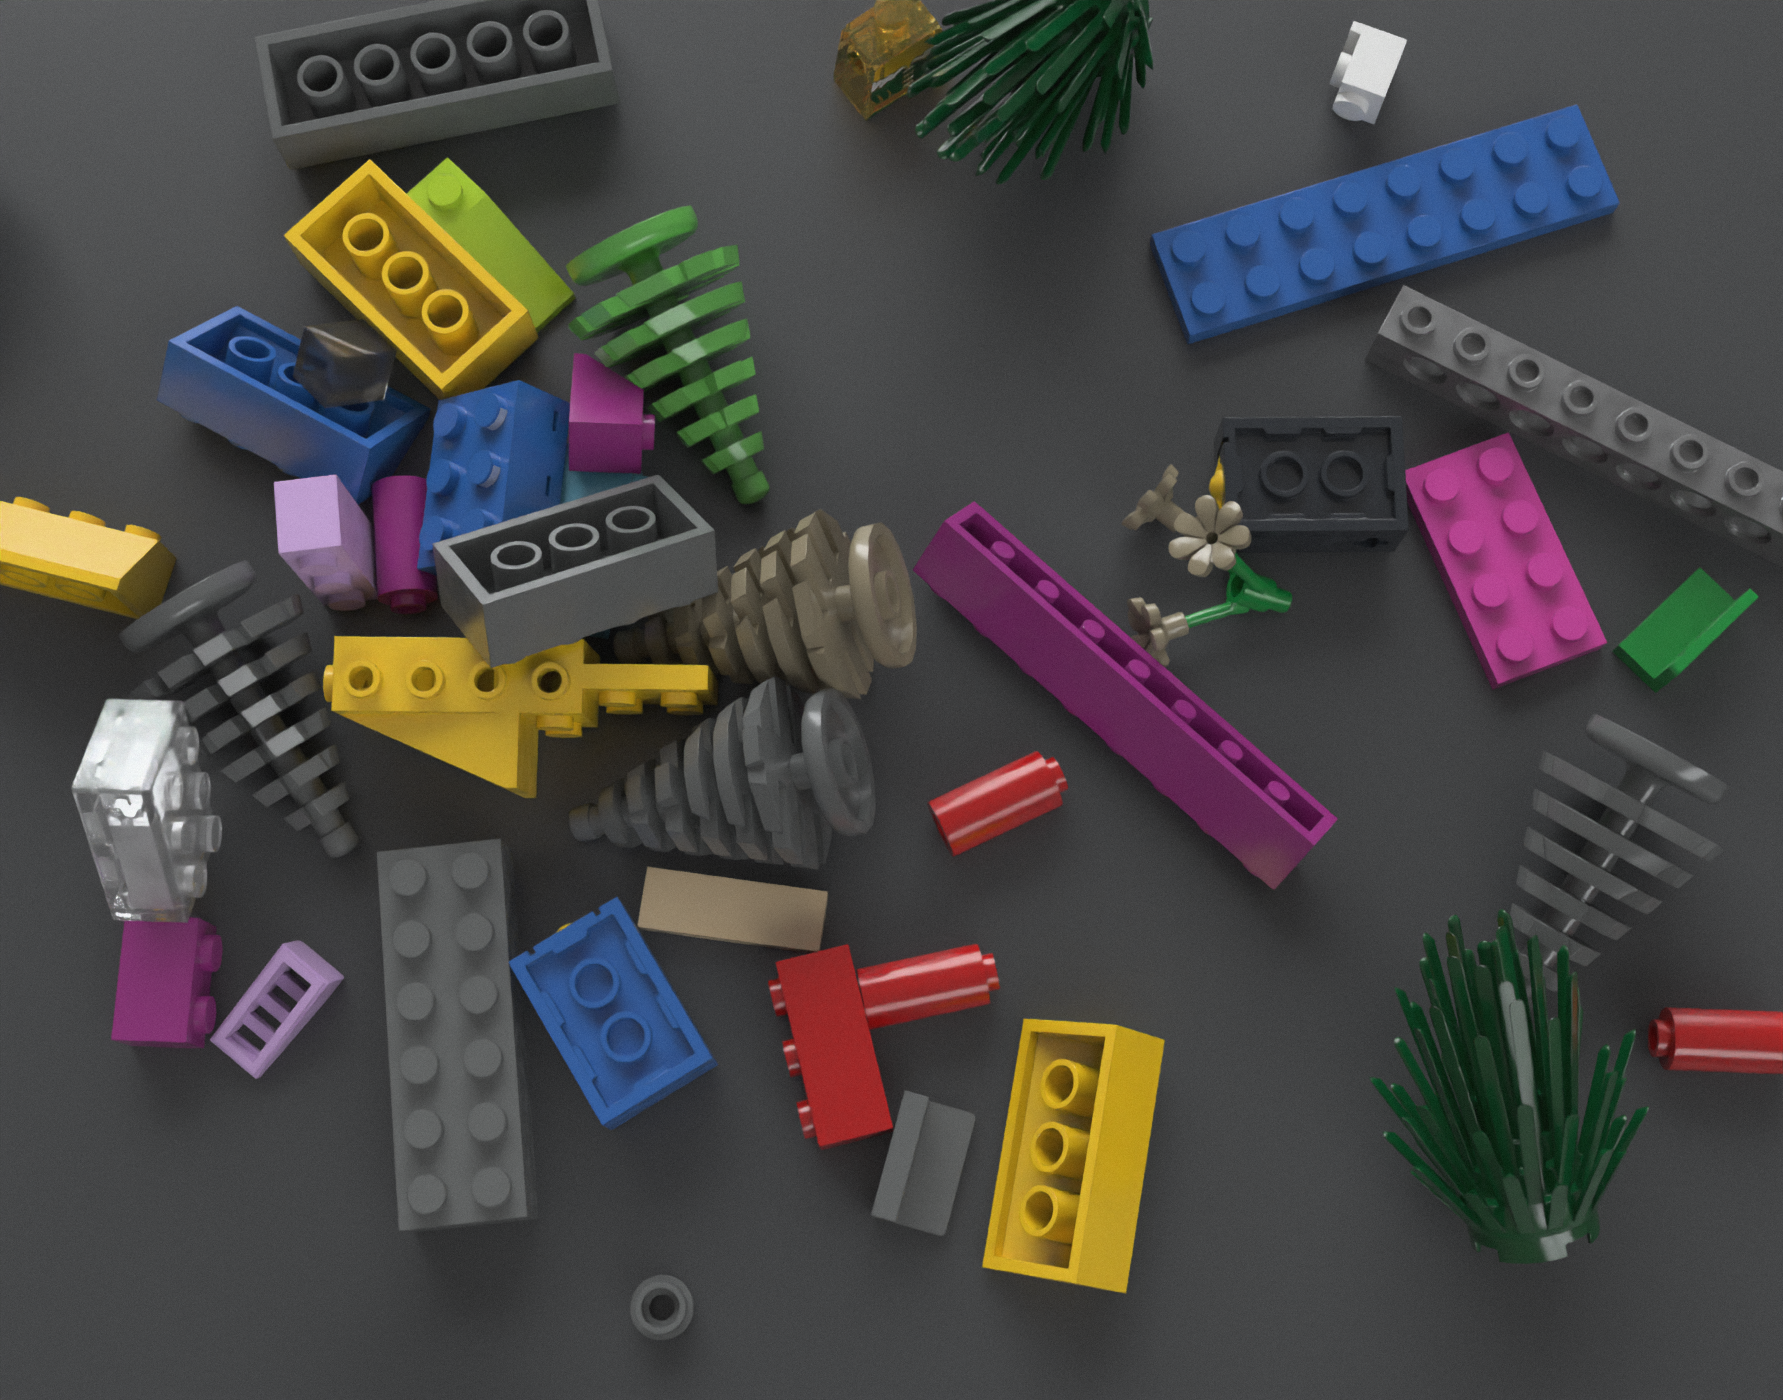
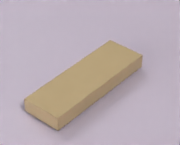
[637,867,829,953]

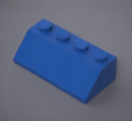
[157,306,431,505]

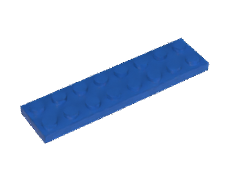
[1150,104,1620,344]

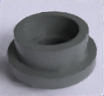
[630,1275,694,1340]

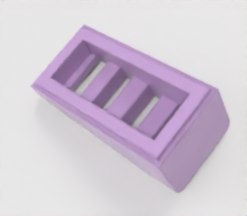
[210,940,344,1079]

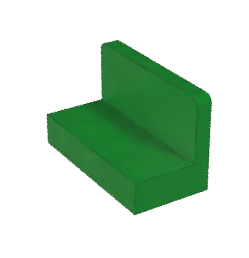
[1612,567,1759,693]

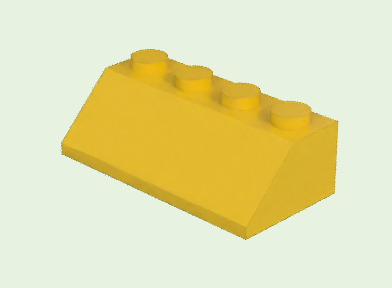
[0,497,177,619]
[982,1019,1165,1294]

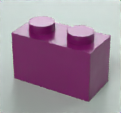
[111,915,223,1048]

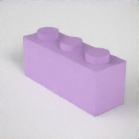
[274,475,378,611]

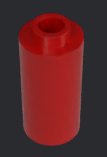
[927,751,1068,857]
[857,943,1000,1030]
[1648,1007,1783,1074]

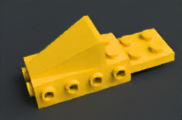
[323,636,718,798]

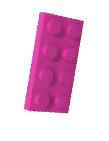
[1405,432,1607,690]

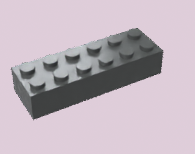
[255,0,621,170]
[377,839,539,1233]

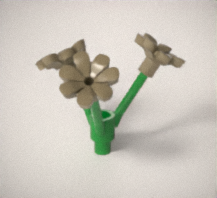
[1121,464,1292,667]

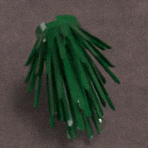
[907,0,1153,185]
[1369,909,1649,1264]

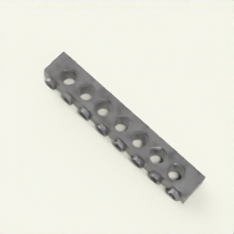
[1365,285,1783,568]

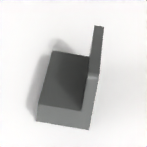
[871,1091,975,1236]

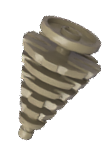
[613,509,917,700]

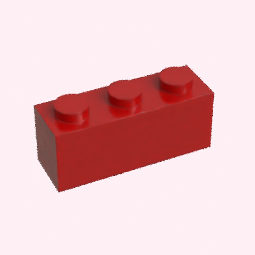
[768,944,894,1150]

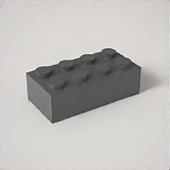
[432,474,718,668]

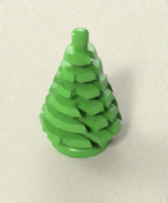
[565,205,770,504]

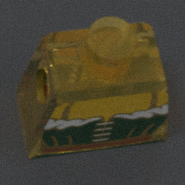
[833,0,942,121]

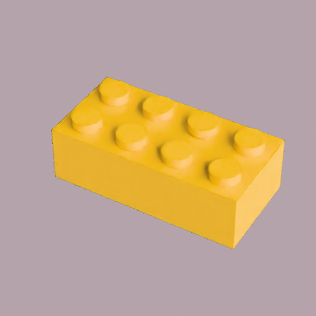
[283,159,539,400]

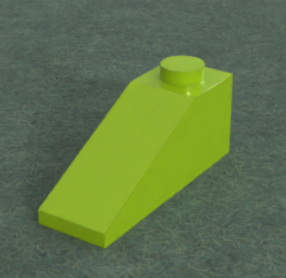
[407,157,576,333]

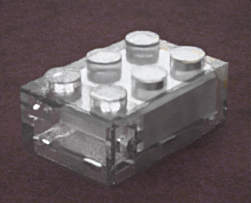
[71,699,222,923]

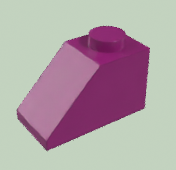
[569,353,655,474]

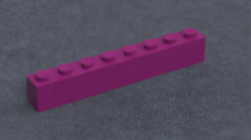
[912,501,1338,890]

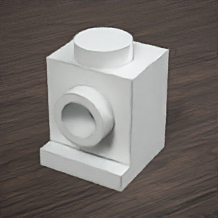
[1329,21,1407,124]

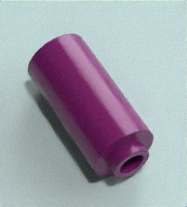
[372,476,438,614]

